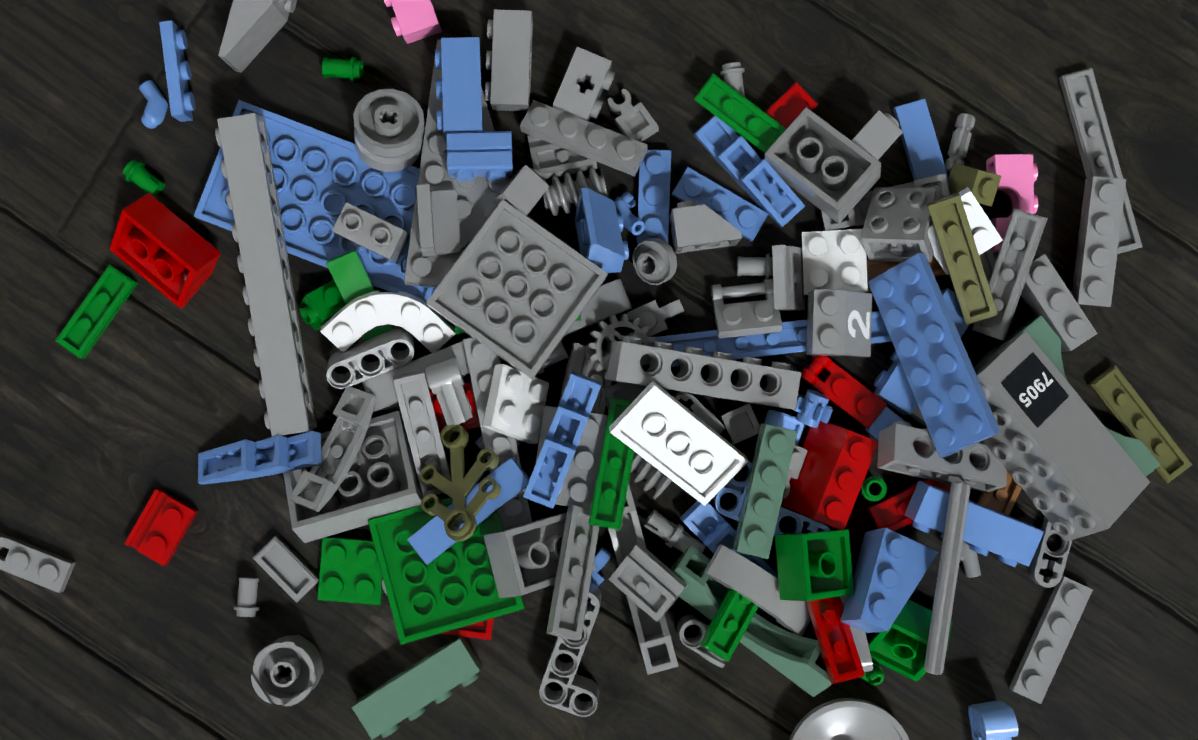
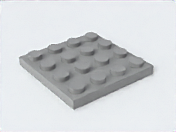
[426,199,608,380]

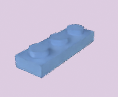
[159,20,196,122]
[637,150,671,244]
[671,167,768,242]

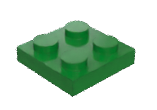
[317,536,383,605]

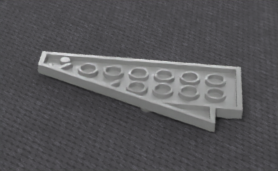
[404,39,509,288]

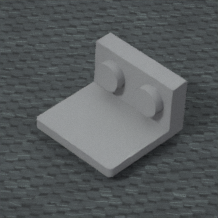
[860,187,937,262]

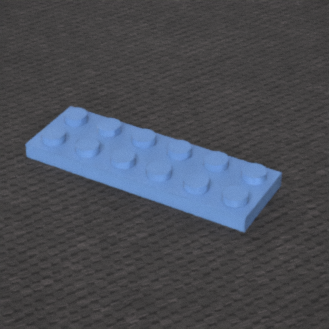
[868,253,1001,458]

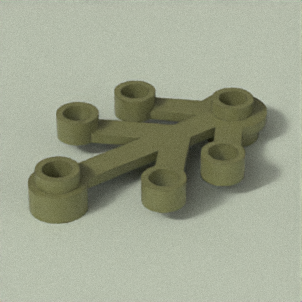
[420,424,501,542]

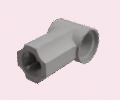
[425,357,473,425]

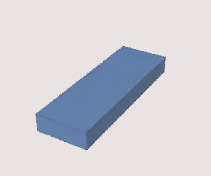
[893,99,948,181]

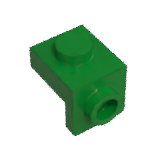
[299,280,346,331]

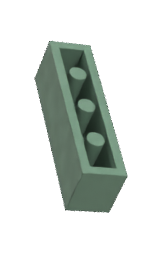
[733,423,798,559]
[352,636,482,740]

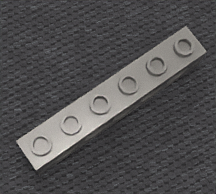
[606,336,801,410]

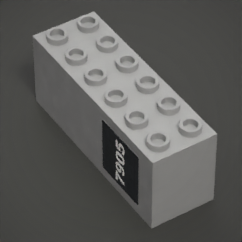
[973,331,1150,542]

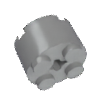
[251,635,324,706]

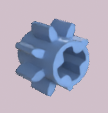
[793,389,833,428]

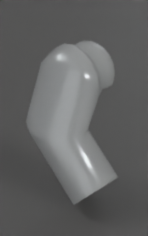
[960,541,981,578]

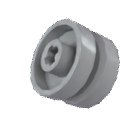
[353,89,424,172]

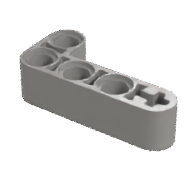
[539,583,602,717]

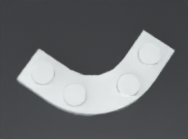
[320,291,456,353]

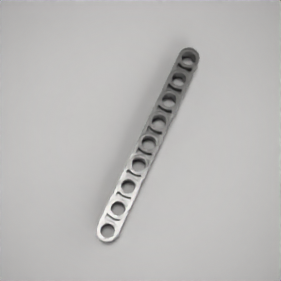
[362,279,632,412]

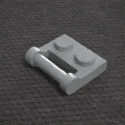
[711,278,782,339]

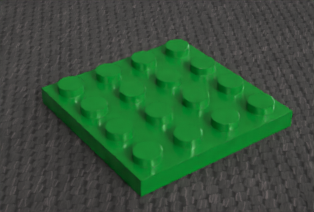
[368,497,525,645]

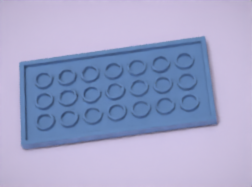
[193,100,435,302]

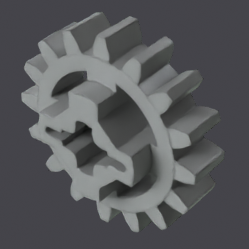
[586,314,656,383]

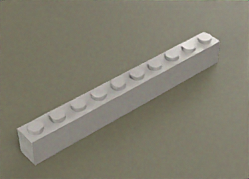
[215,113,317,437]

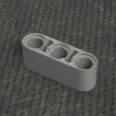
[326,328,414,389]

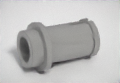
[720,62,746,98]
[737,254,773,279]
[233,577,259,617]

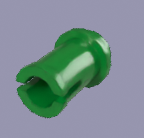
[322,57,364,82]
[122,160,165,198]
[859,476,887,501]

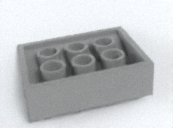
[283,411,423,543]

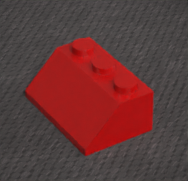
[109,193,221,309]
[781,421,878,530]

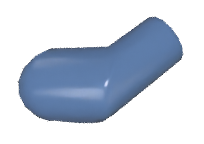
[139,80,168,129]
[615,192,645,235]

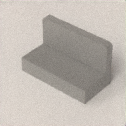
[416,184,461,256]

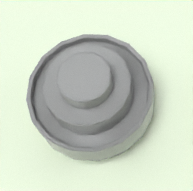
[632,238,677,285]

